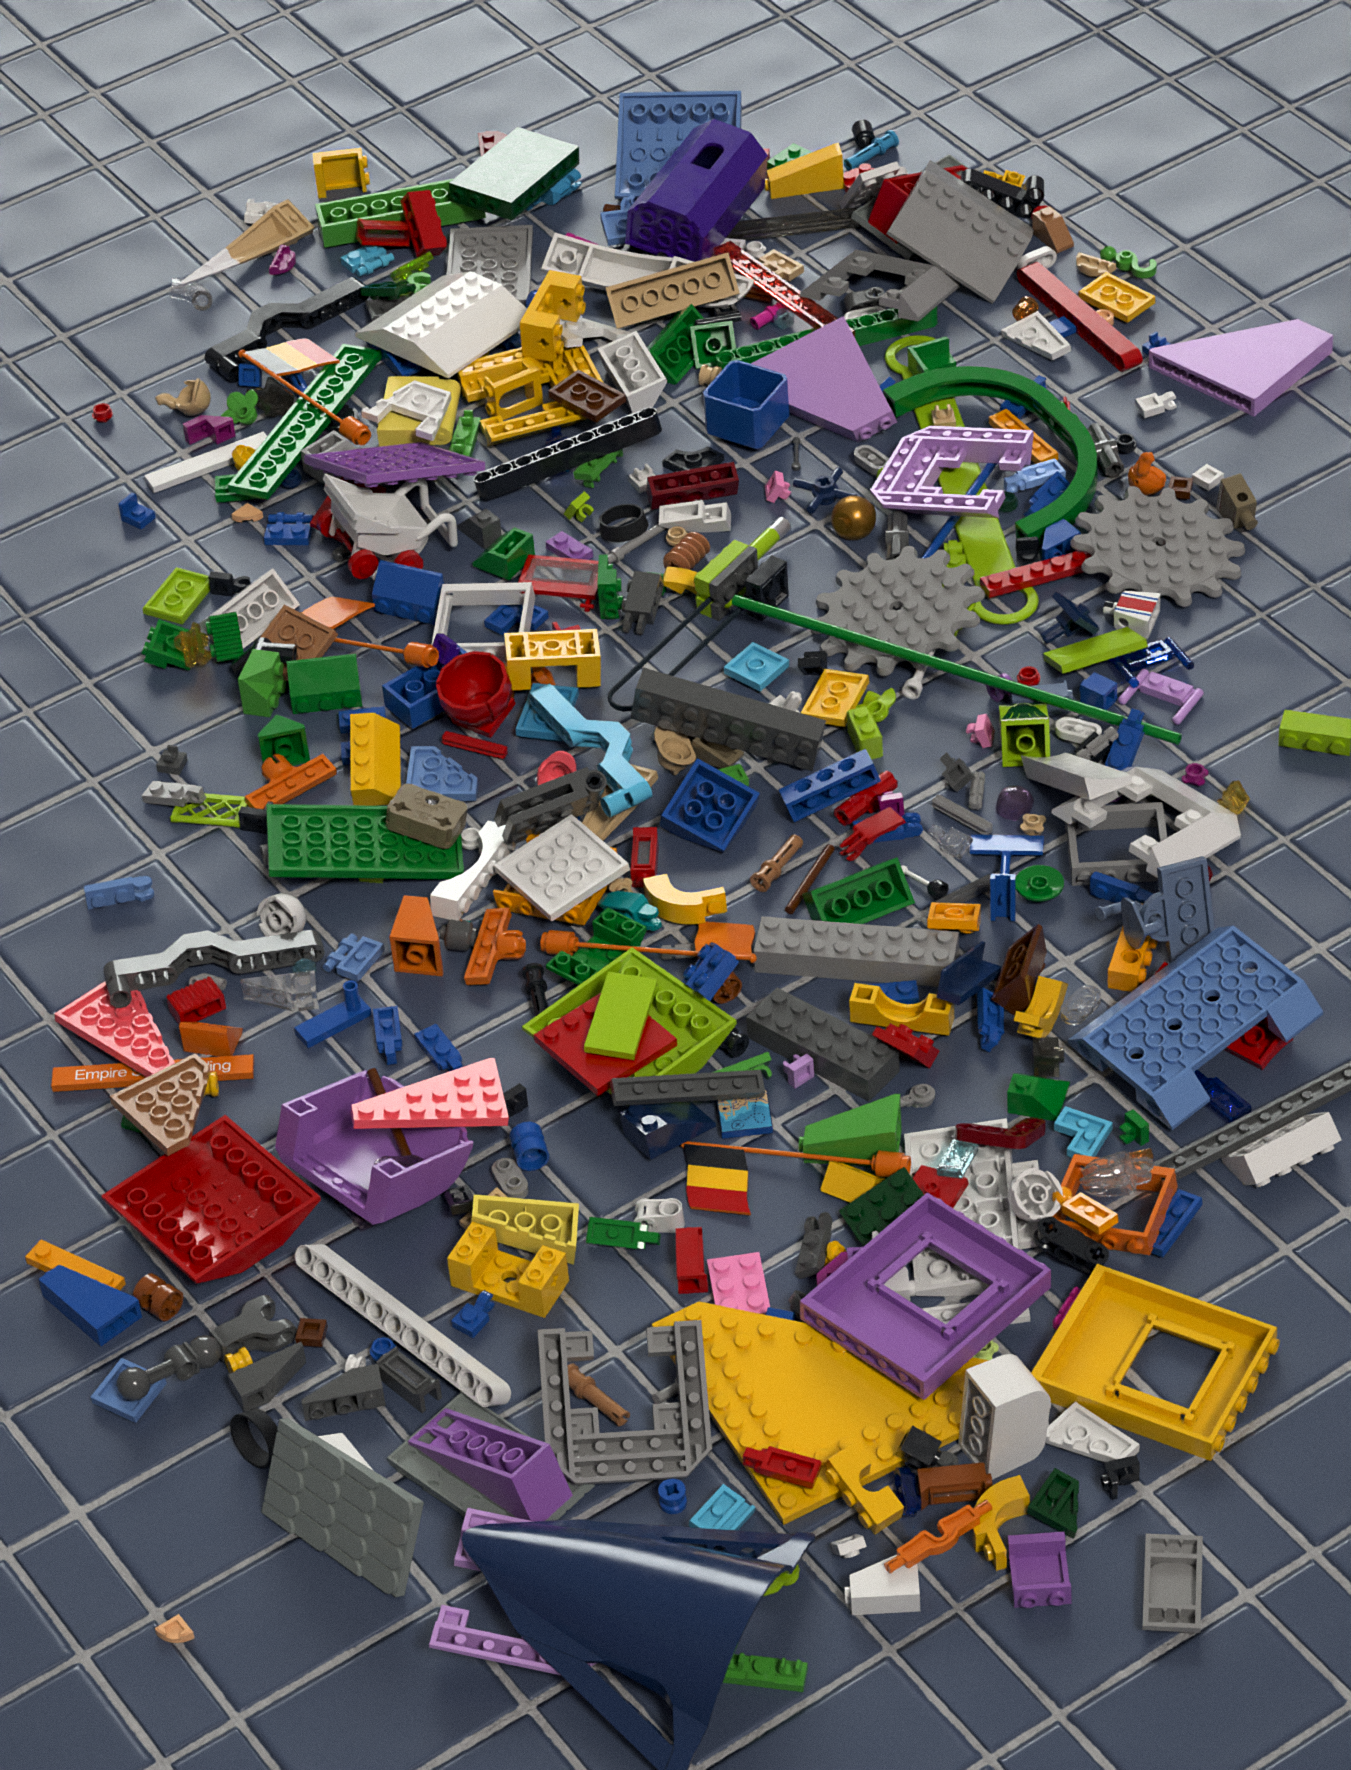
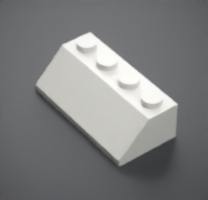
[597,331,667,413]
[199,568,300,649]
[1221,1112,1341,1187]

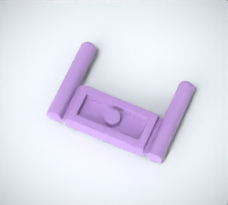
[1118,669,1204,725]

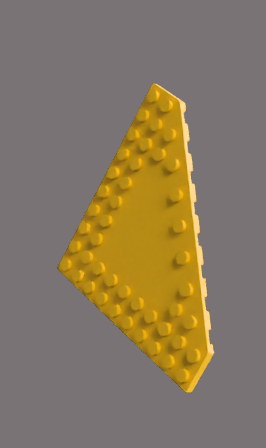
[652,1301,989,1525]

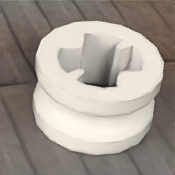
[345,1354,366,1372]

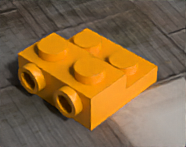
[927,902,981,934]

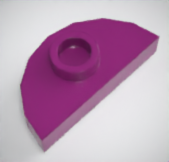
[269,244,296,275]

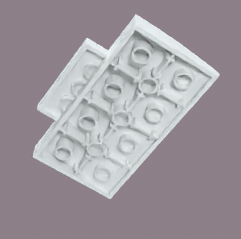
[904,1118,1045,1296]

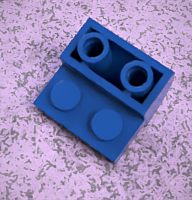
[682,942,739,1001]

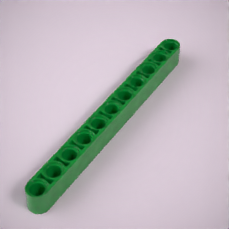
[716,306,938,370]

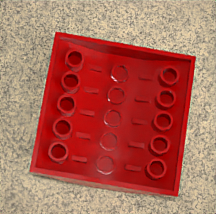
[101,1115,321,1284]

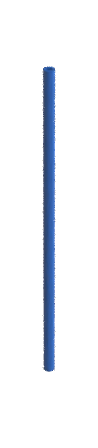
[921,463,997,559]

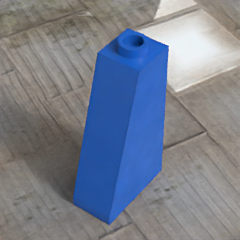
[38,1265,142,1347]

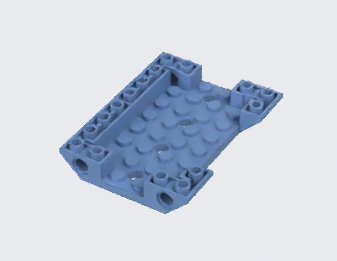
[1067,925,1323,1130]

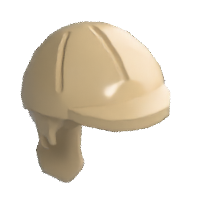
[155,378,211,416]

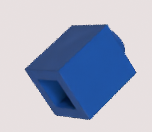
[1079,672,1117,710]

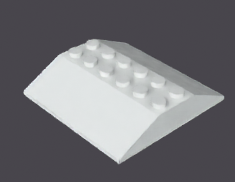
[355,271,527,378]

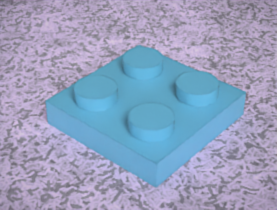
[724,642,789,692]

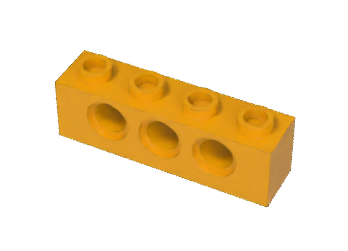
[1108,903,1158,992]

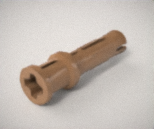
[750,834,803,892]
[568,1363,630,1427]

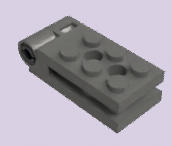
[494,767,607,844]

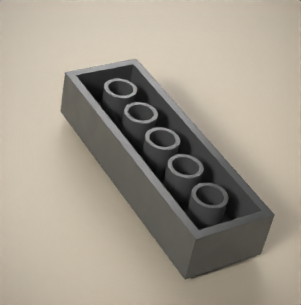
[746,987,900,1102]

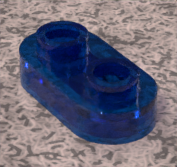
[894,1467,921,1518]

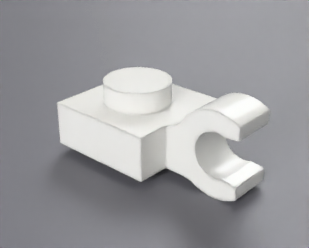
[1135,391,1177,418]

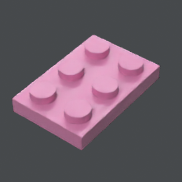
[707,1252,770,1315]

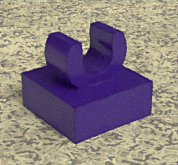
[432,633,461,665]

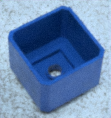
[703,360,789,450]

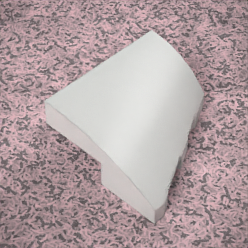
[244,199,279,223]

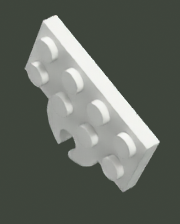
[839,161,908,210]

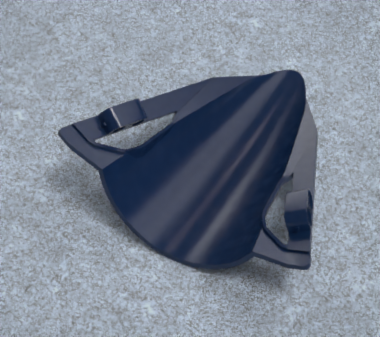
[462,1519,815,1770]

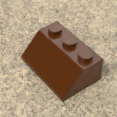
[991,924,1047,1016]

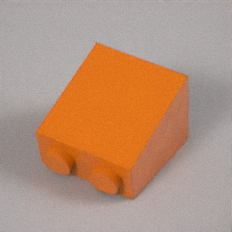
[389,895,444,976]

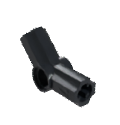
[231,637,297,678]

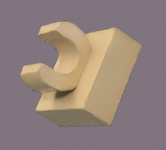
[931,404,956,427]

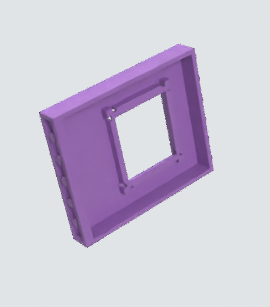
[800,1193,1051,1400]

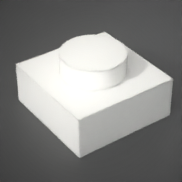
[1192,464,1224,491]
[830,1534,867,1558]

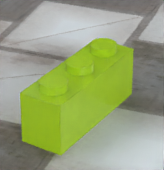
[1278,710,1351,756]

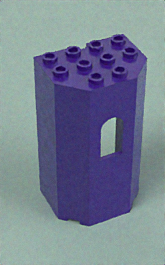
[625,119,768,262]

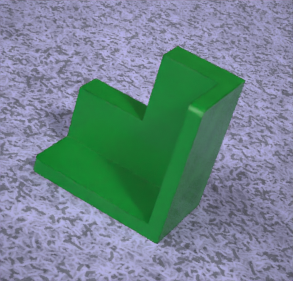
[907,336,956,376]

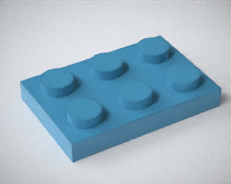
[515,683,579,741]

